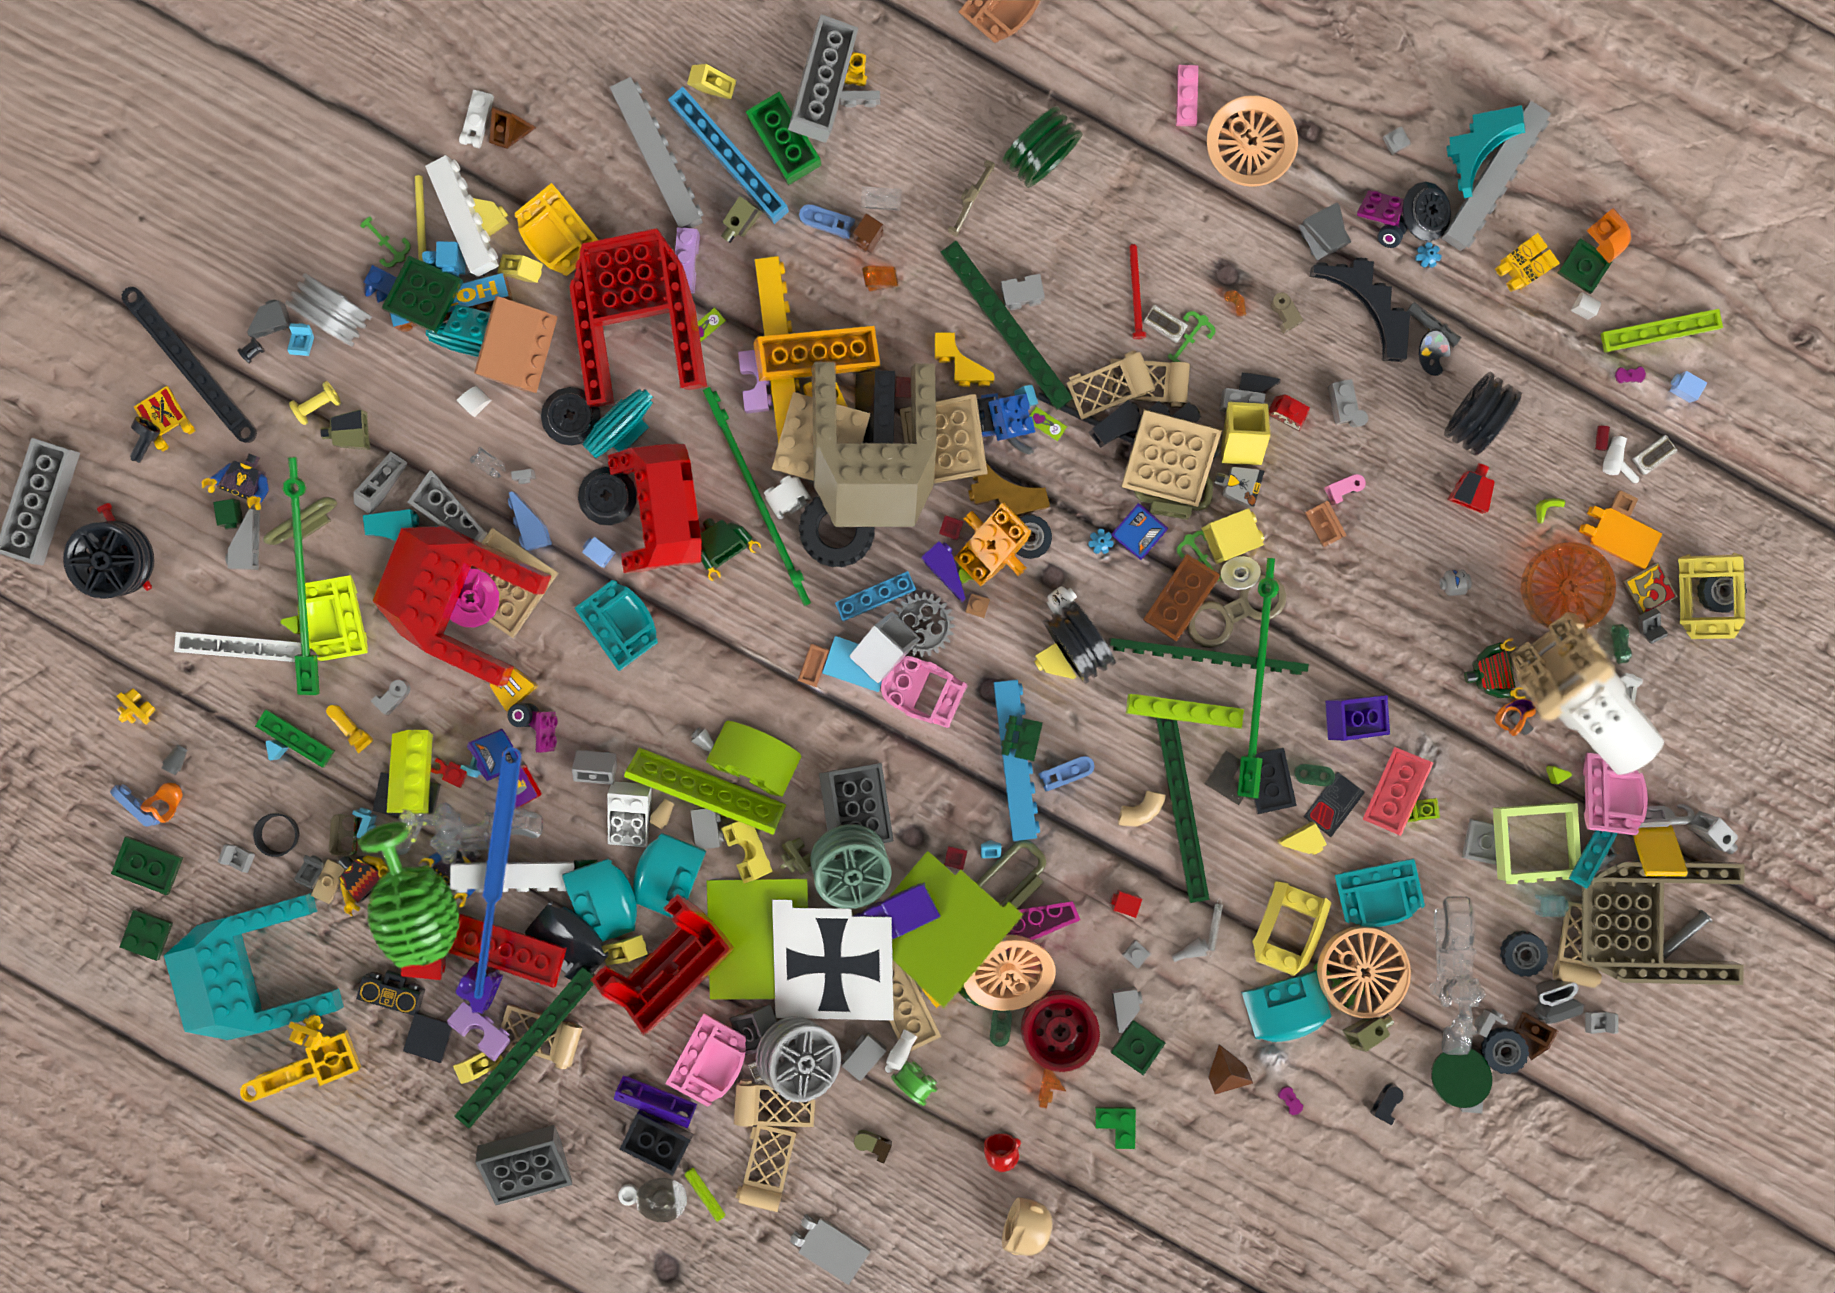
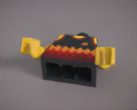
[338,855,390,916]

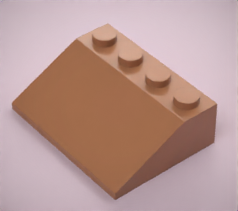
[474,296,558,393]

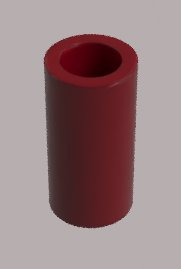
[1595,425,1610,451]

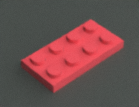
[1363,747,1433,836]

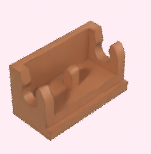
[1305,501,1347,547]

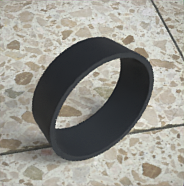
[253,813,300,857]

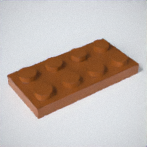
[1143,554,1221,642]

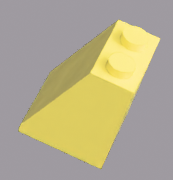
[1221,402,1270,465]
[1201,508,1264,564]

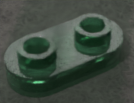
[1611,624,1632,664]
[1294,764,1335,787]
[990,1010,1012,1047]

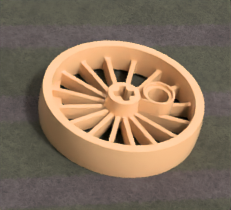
[1317,926,1411,1018]

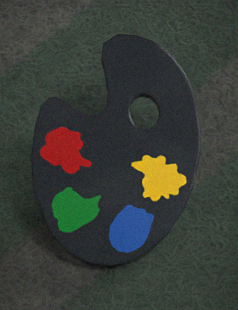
[1418,330,1450,376]

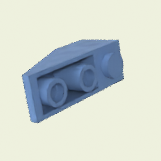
[508,491,552,551]

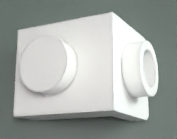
[1619,673,1643,703]

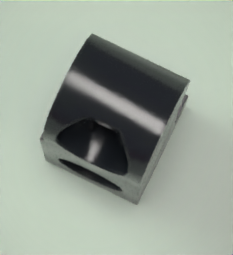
[1370,1083,1404,1126]

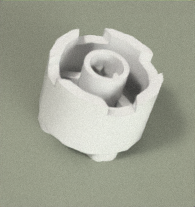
[764,475,811,519]

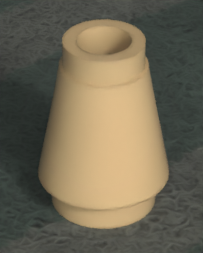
[649,799,675,829]

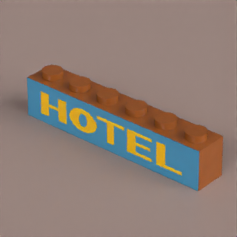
[390,273,513,332]

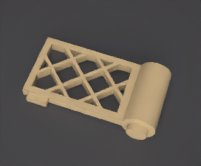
[1067,350,1155,420]
[1108,359,1190,408]
[1552,901,1602,988]
[501,1004,583,1069]
[734,1079,815,1127]
[736,1125,796,1212]

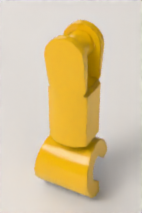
[326,705,373,754]

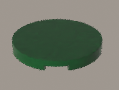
[1431,1047,1493,1108]

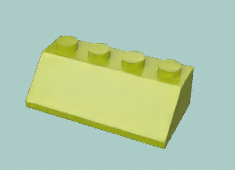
[387,730,433,813]

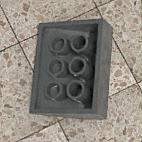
[819,763,894,843]
[475,1125,573,1205]

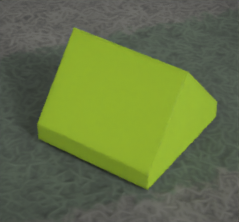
[280,616,300,634]
[1546,766,1572,784]

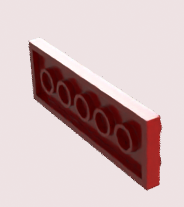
[448,914,567,988]

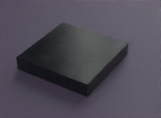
[403,1013,453,1063]

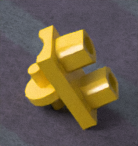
[117,688,156,725]
[288,1014,330,1051]

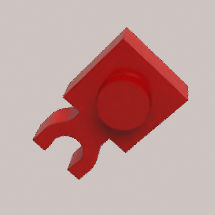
[431,758,467,788]

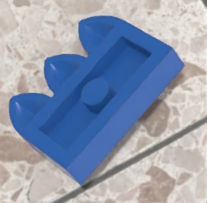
[363,265,397,303]

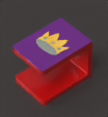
[498,764,542,808]

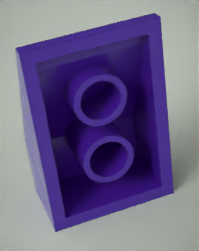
[921,541,966,603]
[1325,695,1390,741]

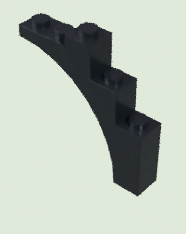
[1309,257,1410,362]
[1088,400,1220,459]

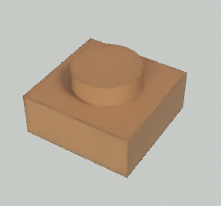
[1610,490,1638,517]
[965,594,990,618]

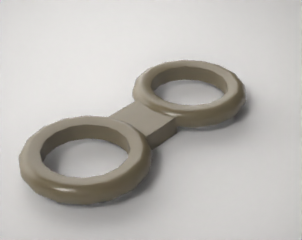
[1187,574,1286,648]

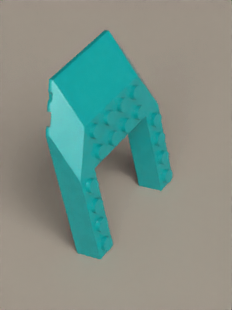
[164,893,344,1040]

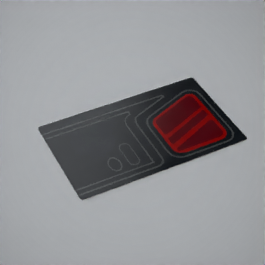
[1304,772,1365,837]

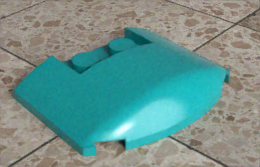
[574,580,658,671]
[633,833,706,918]
[562,858,637,941]
[1335,858,1425,927]
[1242,970,1332,1042]

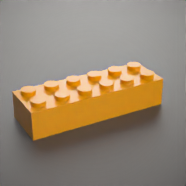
[753,326,880,381]

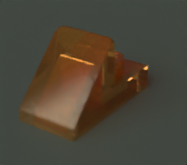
[862,266,899,292]
[1038,1068,1066,1108]

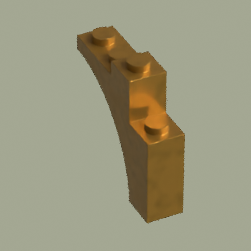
[968,463,1050,516]

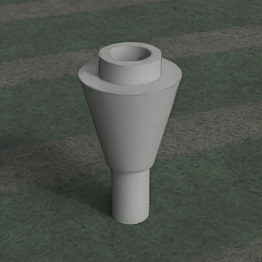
[691,727,714,752]
[1172,937,1209,962]

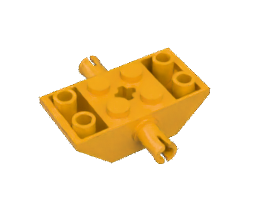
[954,502,1031,586]

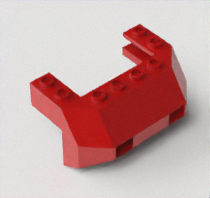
[608,444,701,573]
[591,894,734,1035]

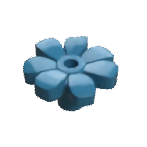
[1416,242,1442,268]
[1088,529,1114,554]

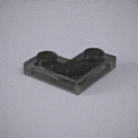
[1204,751,1244,805]

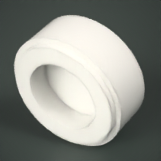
[618,1184,639,1206]

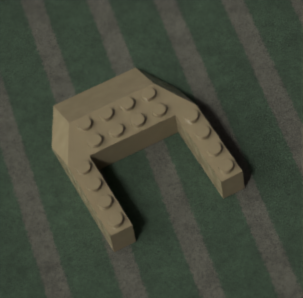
[812,362,937,527]
[1581,861,1745,985]

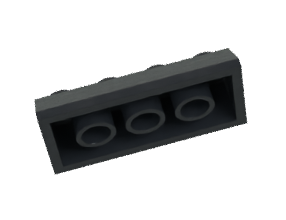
[855,370,895,444]

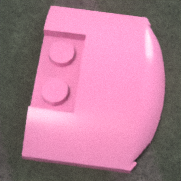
[1583,753,1648,835]
[665,1013,746,1107]

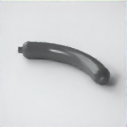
[1007,437,1034,455]

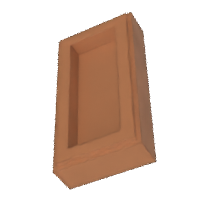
[798,644,830,687]

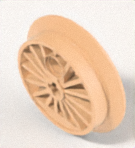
[1207,96,1298,187]
[964,935,1055,1011]

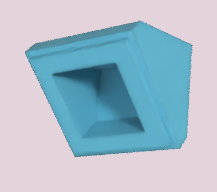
[1014,385,1039,407]
[266,740,289,761]

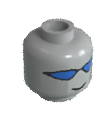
[1440,569,1471,596]

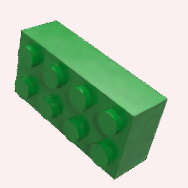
[746,91,822,186]

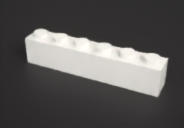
[425,155,499,277]
[450,861,574,893]

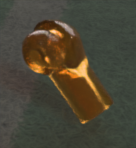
[1224,290,1246,317]

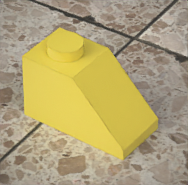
[687,64,736,99]
[473,198,509,236]
[497,254,543,283]
[1034,643,1077,679]
[1277,822,1327,855]
[601,935,647,966]
[453,1052,503,1084]

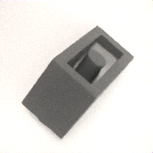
[247,299,291,339]

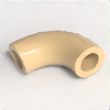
[1118,791,1166,827]

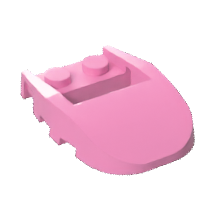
[881,656,968,728]

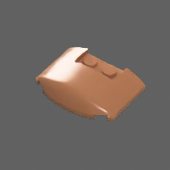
[959,0,1041,43]

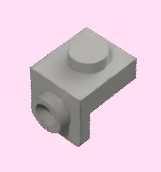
[218,844,255,873]
[1473,1009,1507,1037]
[1585,1011,1618,1034]

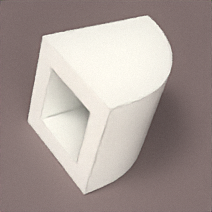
[1570,292,1601,320]
[456,386,492,417]

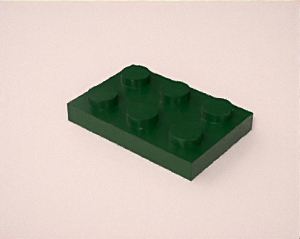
[111,836,184,895]

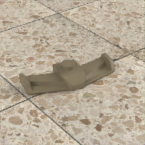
[948,160,995,237]

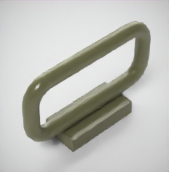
[1134,476,1213,520]
[263,497,337,545]
[976,840,1046,909]

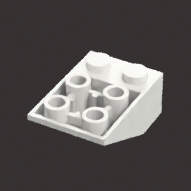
[608,781,652,847]

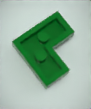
[1095,1107,1136,1149]

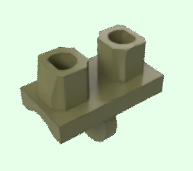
[780,837,811,875]

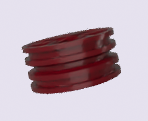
[1021,990,1100,1072]

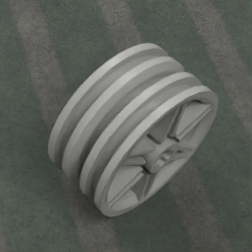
[285,273,372,347]
[756,1016,841,1102]

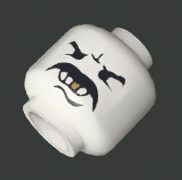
[1046,586,1077,616]

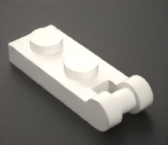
[459,90,494,148]

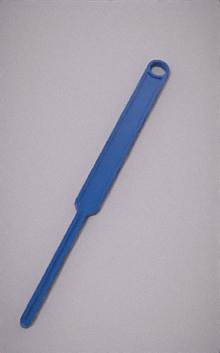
[474,747,522,999]

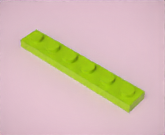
[1600,309,1723,353]
[1126,694,1244,729]

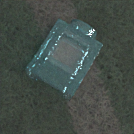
[1535,895,1569,917]

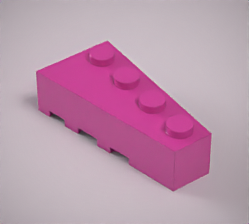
[1006,901,1081,951]

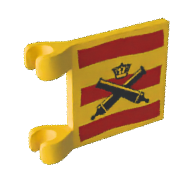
[134,386,195,451]

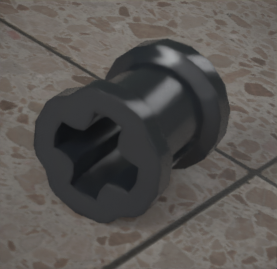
[237,338,265,364]

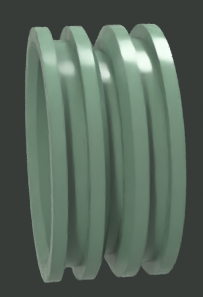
[811,825,891,909]

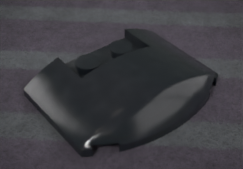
[524,902,609,980]

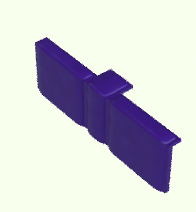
[852,882,940,940]

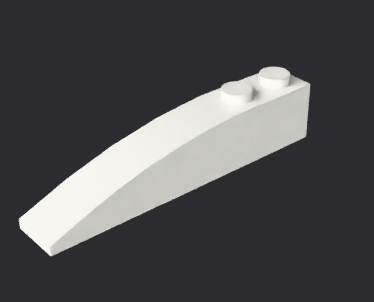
[174,632,301,662]

